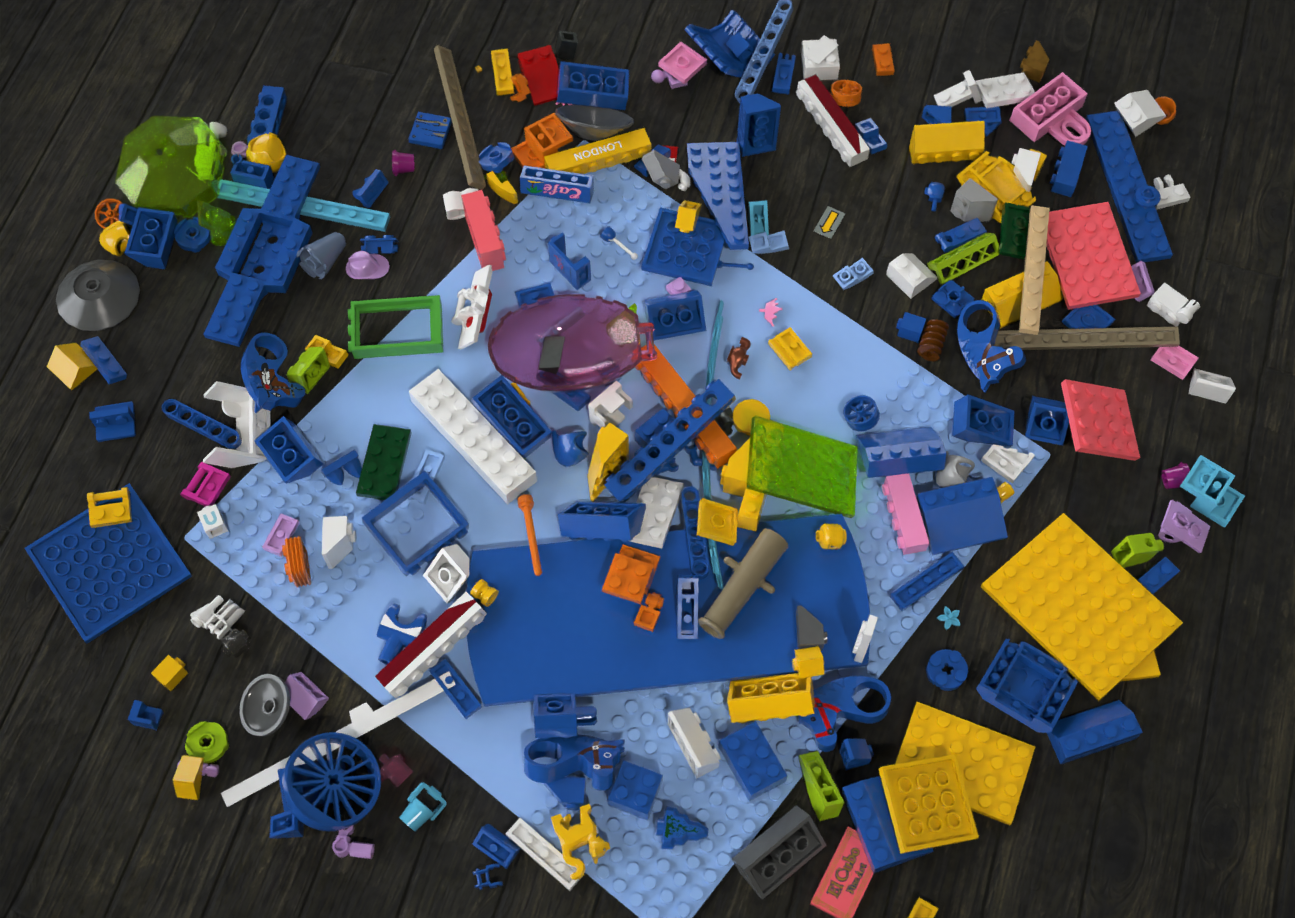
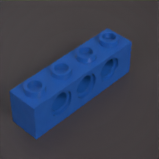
[247,86,287,144]

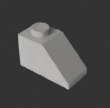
[642,150,680,189]

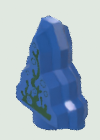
[656,806,708,849]

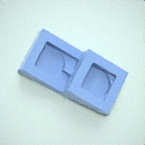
[749,231,789,254]

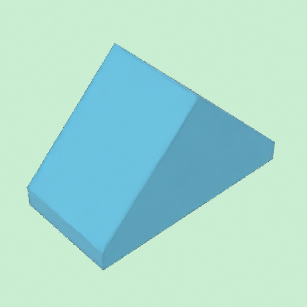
[747,200,769,236]

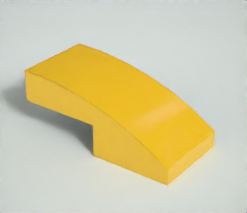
[486,171,518,204]
[305,335,349,369]

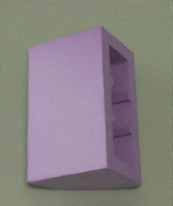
[285,672,329,720]

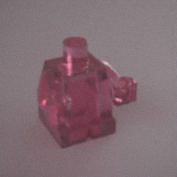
[379,753,413,788]

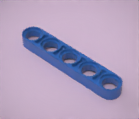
[162,399,242,449]
[681,486,709,579]

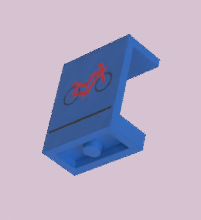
[548,232,591,290]

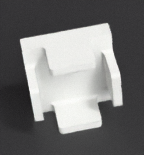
[589,380,633,428]

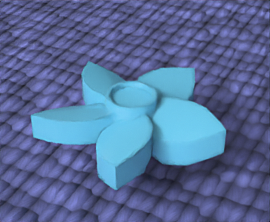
[937,606,960,630]

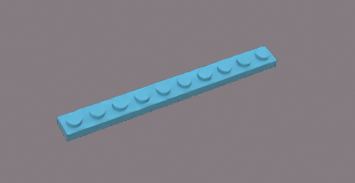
[214,179,390,232]

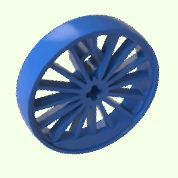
[282,732,381,831]

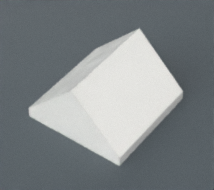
[1188,368,1236,404]

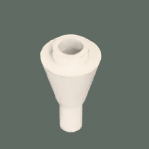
[190,595,224,628]

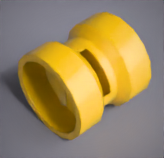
[470,579,499,607]

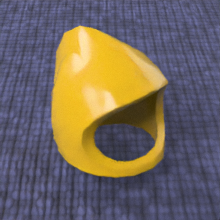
[99,221,130,257]

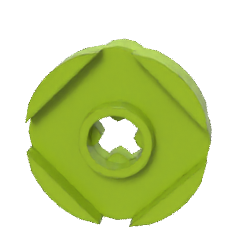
[185,721,229,764]

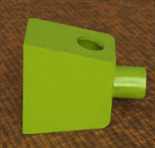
[1111,533,1164,568]

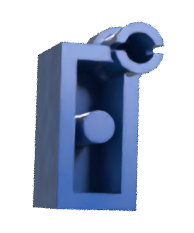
[231,154,274,189]

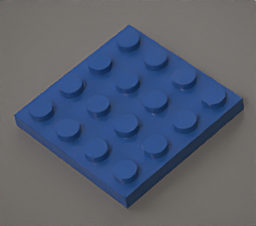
[641,207,725,287]

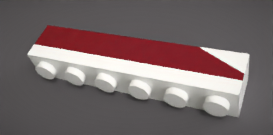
[796,74,870,167]
[375,592,487,698]

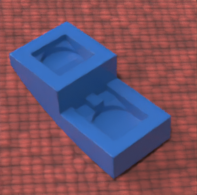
[855,118,887,154]

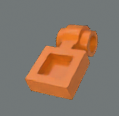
[634,592,665,632]

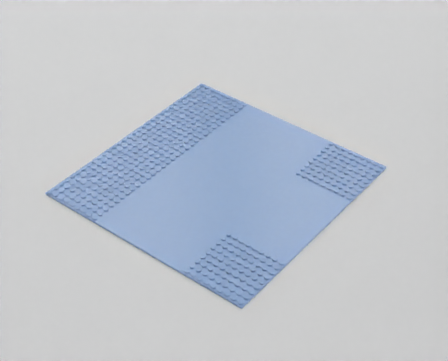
[184,140,1050,918]

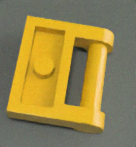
[87,487,132,528]

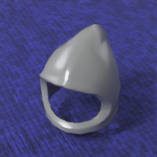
[936,451,975,488]

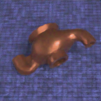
[726,337,751,380]

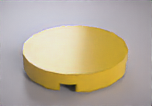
[732,399,770,436]

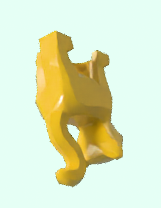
[551,804,610,880]

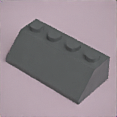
[732,806,827,900]

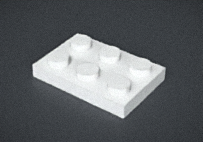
[976,73,1035,108]

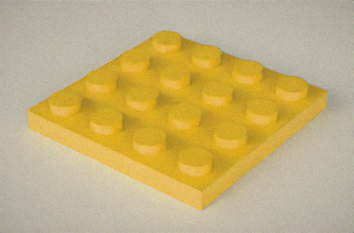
[878,754,979,854]

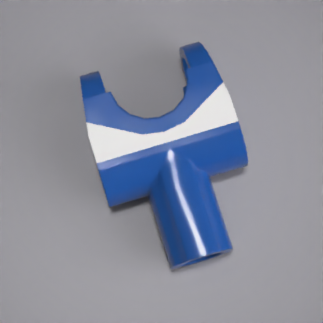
[377,603,427,665]

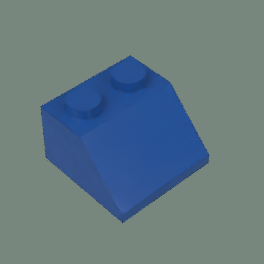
[1025,396,1069,446]

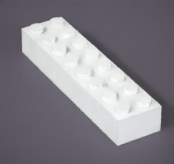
[409,369,537,505]

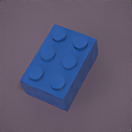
[718,721,787,801]

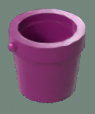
[392,150,414,176]
[1162,462,1190,489]

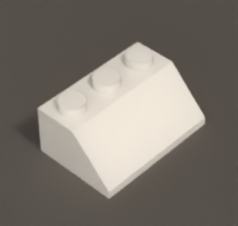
[667,708,721,779]

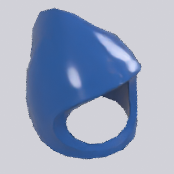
[552,430,589,467]

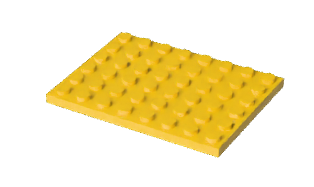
[981,513,1183,701]

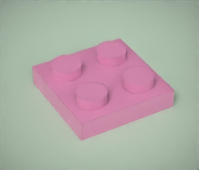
[659,42,707,84]

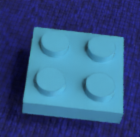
[1180,455,1245,528]

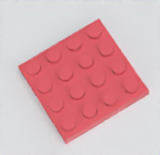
[1061,379,1140,461]

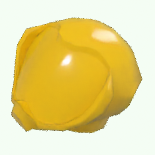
[246,132,287,173]

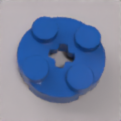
[479,142,515,173]
[174,217,212,253]
[926,649,968,691]

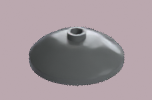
[240,674,290,737]

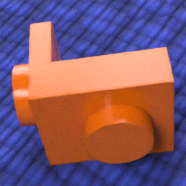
[510,74,531,102]

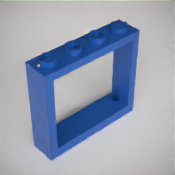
[362,471,469,577]

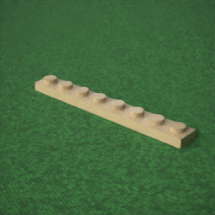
[1019,205,1050,335]

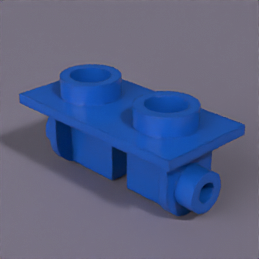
[360,235,399,254]

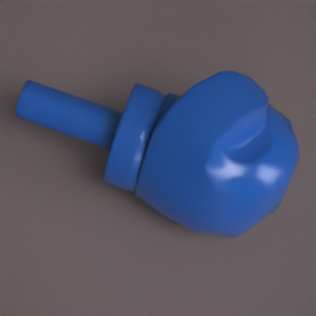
[925,182,945,211]

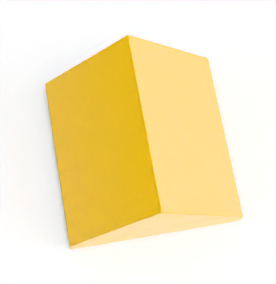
[47,343,97,390]

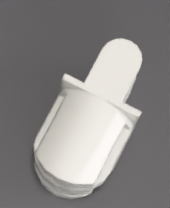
[204,599,245,639]

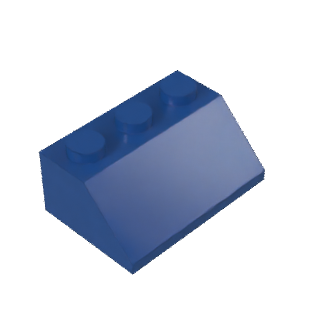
[125,207,178,269]
[644,290,707,341]
[254,416,324,484]

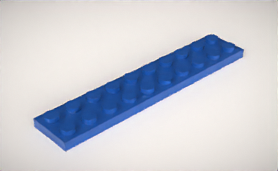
[1085,111,1173,263]

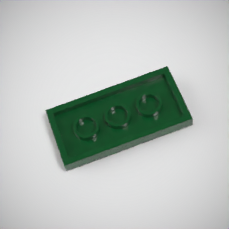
[356,424,412,500]

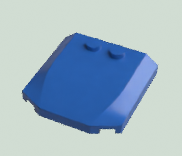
[976,639,1078,733]

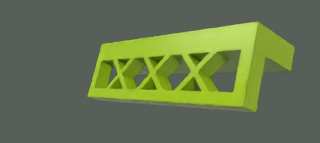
[927,233,999,284]

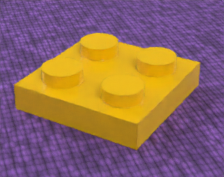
[697,498,738,546]

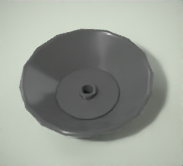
[555,105,634,141]
[56,259,140,331]

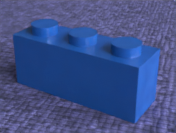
[1050,140,1088,197]

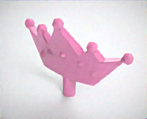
[759,298,782,327]

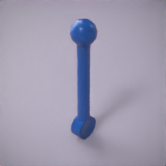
[717,260,754,270]

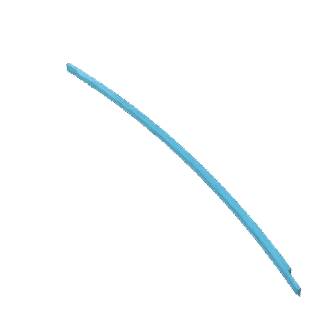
[702,300,724,590]

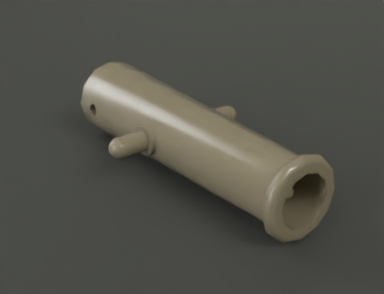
[698,528,788,639]

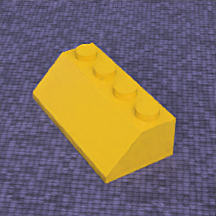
[909,121,985,164]
[981,261,1063,329]
[727,673,815,723]

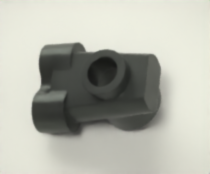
[715,406,734,436]

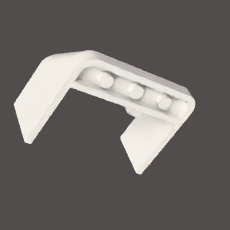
[203,381,270,468]

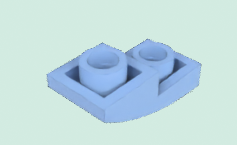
[833,258,874,290]

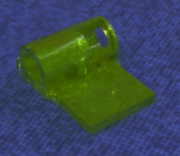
[197,200,235,246]

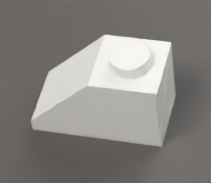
[1012,148,1041,192]

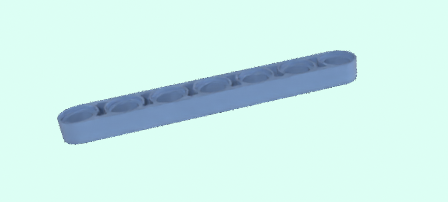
[735,0,793,103]

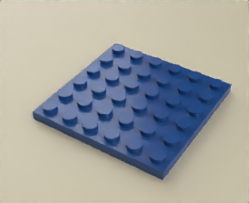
[25,483,192,644]

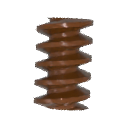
[917,319,949,361]

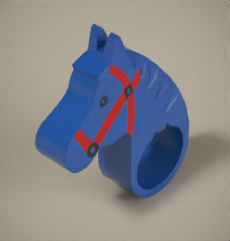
[798,676,891,752]

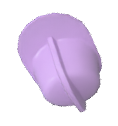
[346,251,390,279]

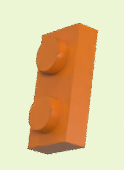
[872,44,895,76]

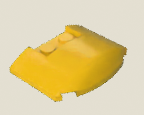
[957,151,1036,223]

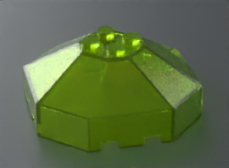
[115,116,227,218]

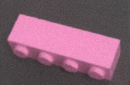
[882,474,929,555]

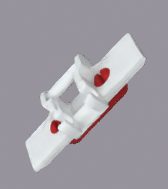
[451,265,493,350]

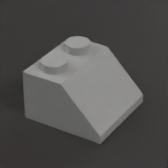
[950,178,998,222]

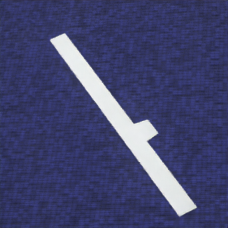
[221,672,456,807]

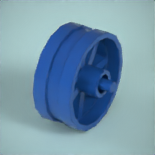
[843,395,880,432]

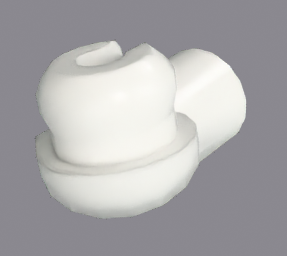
[678,169,690,191]

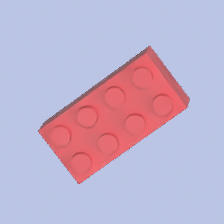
[461,190,506,271]

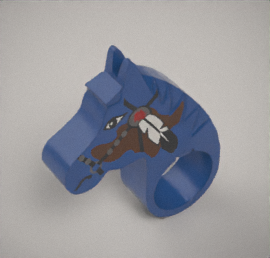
[241,333,305,413]

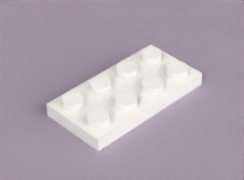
[630,477,684,549]

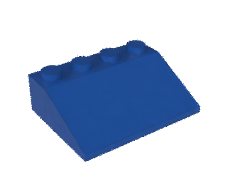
[856,427,946,478]
[916,477,1008,555]
[842,776,933,873]

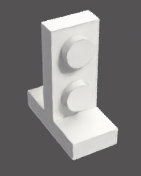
[934,70,982,107]

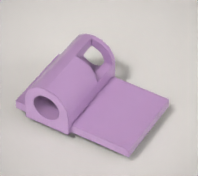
[1158,500,1210,553]

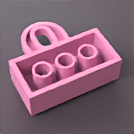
[1010,72,1091,145]

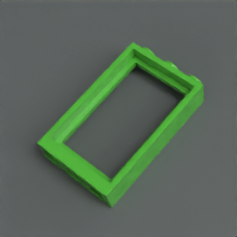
[348,295,444,359]

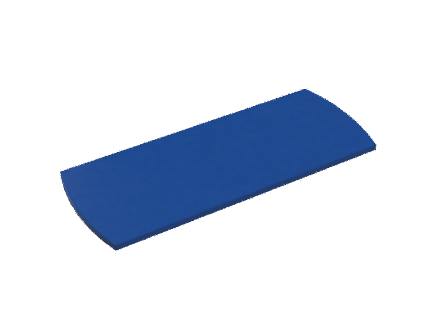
[466,514,870,707]

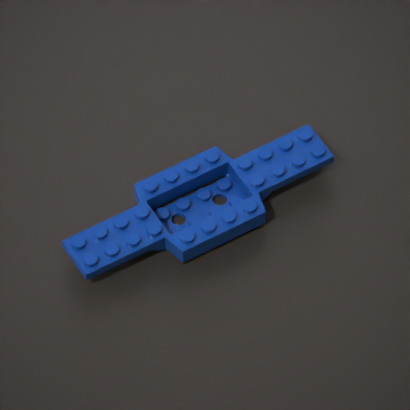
[203,155,320,347]

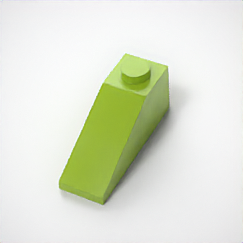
[798,751,844,821]

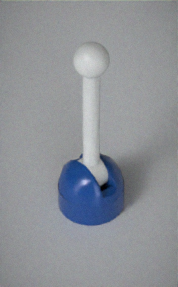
[600,226,638,260]

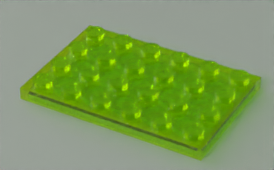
[747,416,858,518]

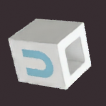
[197,504,228,539]

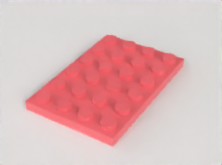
[1046,202,1141,310]

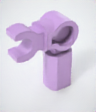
[332,825,375,859]

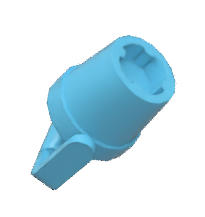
[399,782,447,831]

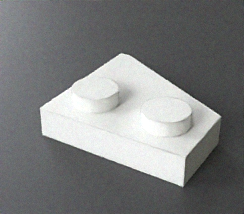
[981,444,1035,483]

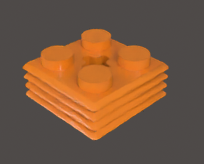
[282,536,311,588]

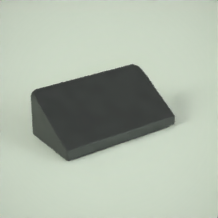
[538,336,565,374]

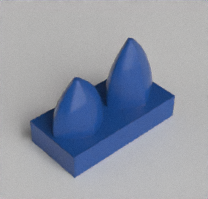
[352,169,389,208]
[321,449,362,485]

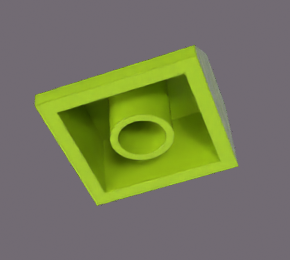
[286,347,330,394]

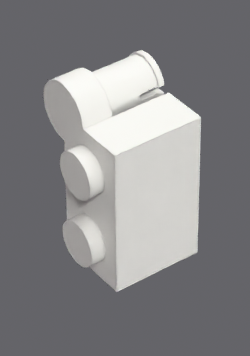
[1147,283,1200,327]

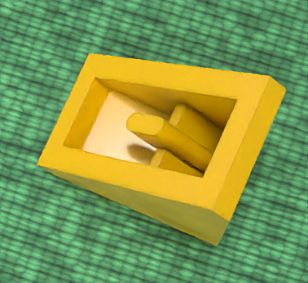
[173,755,204,800]

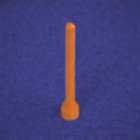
[517,494,542,576]

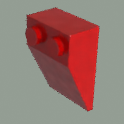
[518,45,559,106]

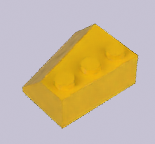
[587,423,629,502]

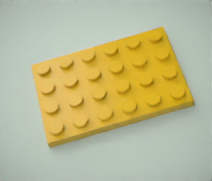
[895,702,1035,825]

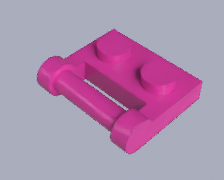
[180,462,231,507]

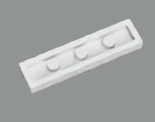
[852,615,878,663]
[506,818,582,891]

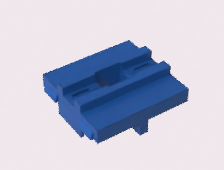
[932,280,975,318]

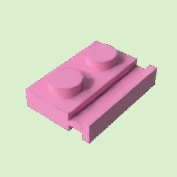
[1151,346,1198,380]

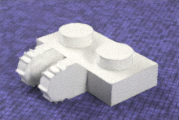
[1153,175,1190,210]

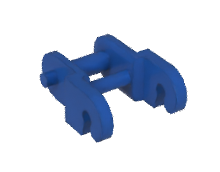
[473,863,503,890]

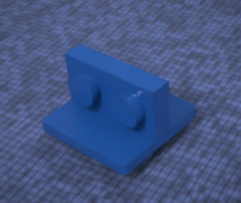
[89,401,136,442]

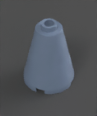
[297,232,346,279]

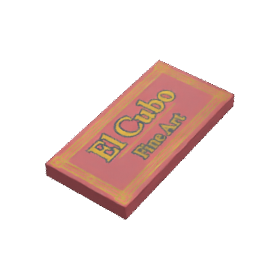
[810,827,874,918]

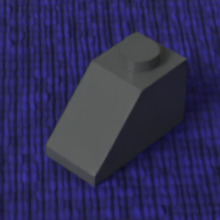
[796,606,828,651]

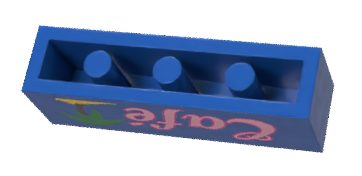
[520,165,594,203]

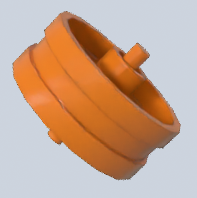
[831,80,862,107]
[95,199,129,229]

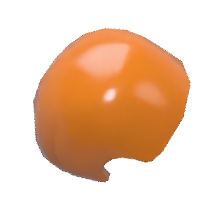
[1155,96,1176,125]

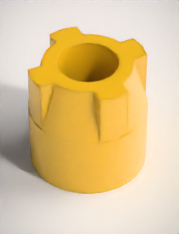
[997,482,1014,503]

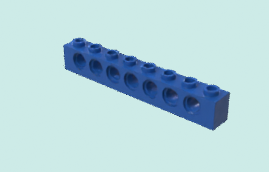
[604,379,736,503]

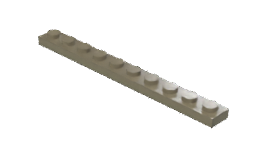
[434,45,486,190]
[994,327,1180,350]

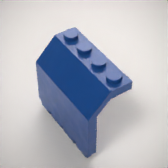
[685,10,775,78]

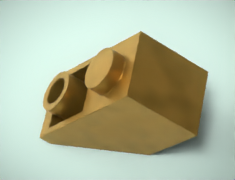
[1020,40,1049,83]

